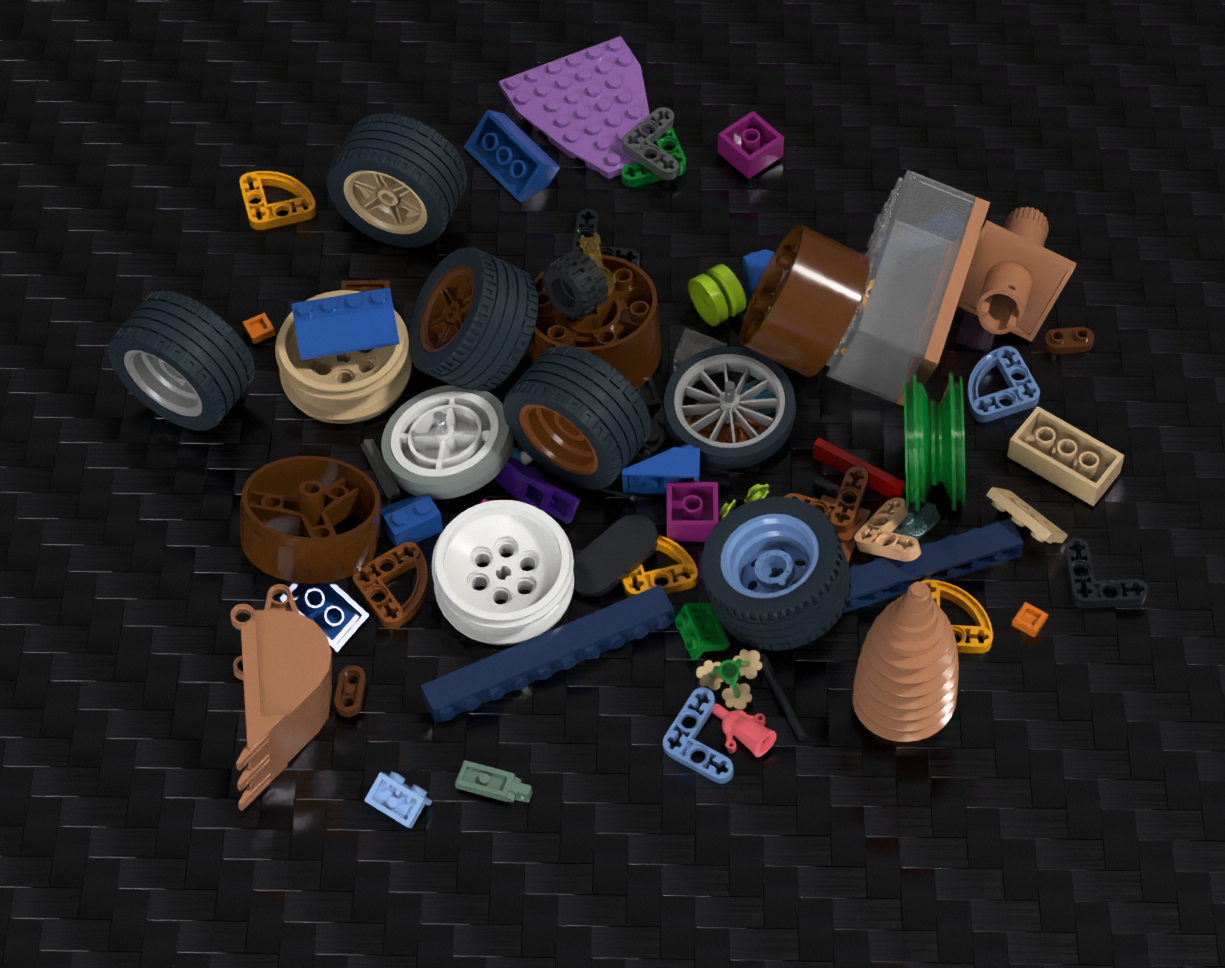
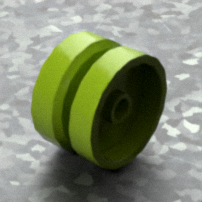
[688,264,746,326]

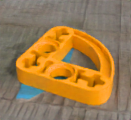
[239,171,317,230]
[621,535,698,598]
[921,579,993,654]

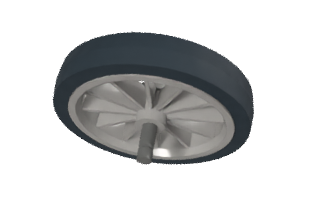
[663,346,796,469]

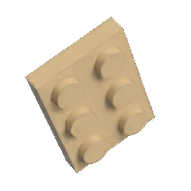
[987,487,1068,544]

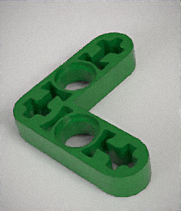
[621,120,686,187]

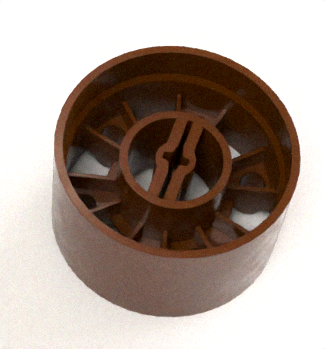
[739,224,870,378]
[529,255,661,390]

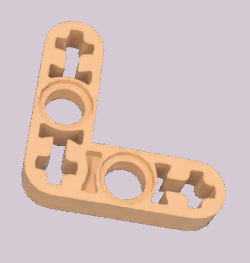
[854,497,921,562]

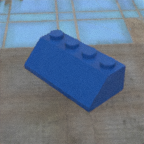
[464,110,560,202]
[291,287,400,360]

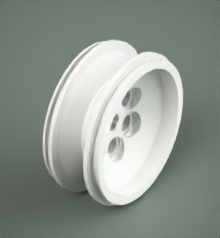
[432,500,574,645]

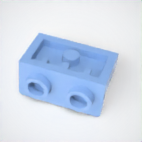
[364,771,432,828]

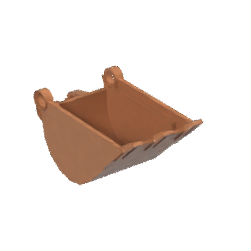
[231,584,332,811]

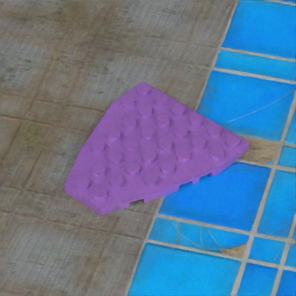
[499,36,651,179]

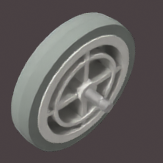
[381,385,514,499]

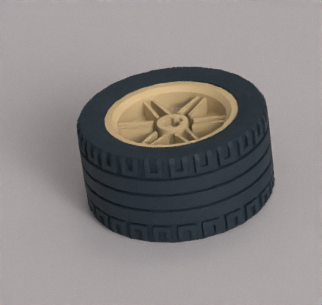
[326,113,467,247]

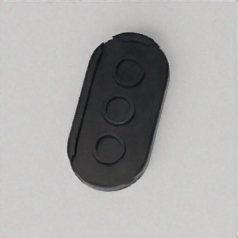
[573,514,659,597]

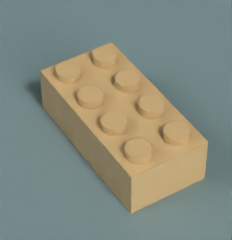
[1007,406,1124,506]

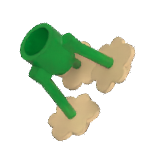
[696,649,763,710]

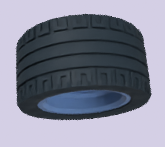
[700,497,852,651]

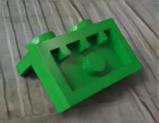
[675,602,730,660]

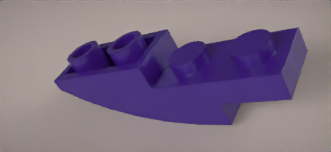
[495,457,580,524]

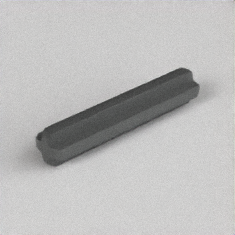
[361,439,401,500]

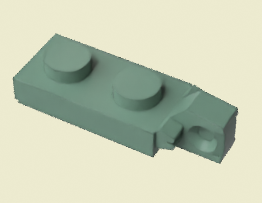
[455,760,533,803]

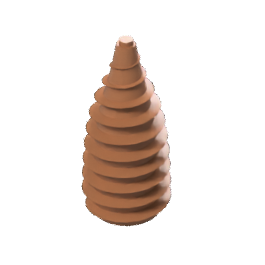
[853,582,959,742]

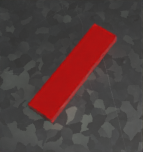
[813,437,906,499]

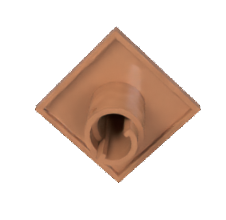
[957,207,1076,342]

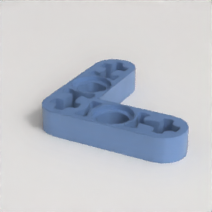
[663,687,734,784]

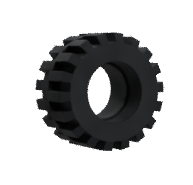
[542,250,608,320]

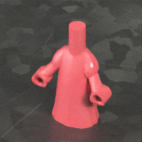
[712,704,777,757]

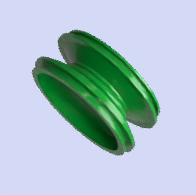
[903,372,965,512]

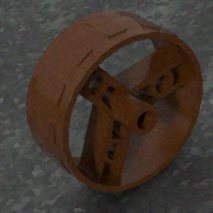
[240,456,381,584]

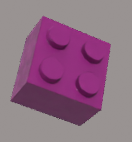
[718,111,784,179]
[667,482,719,542]

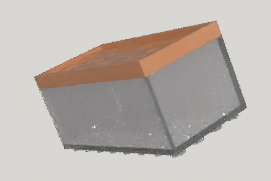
[826,170,990,406]

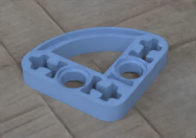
[967,346,1040,422]

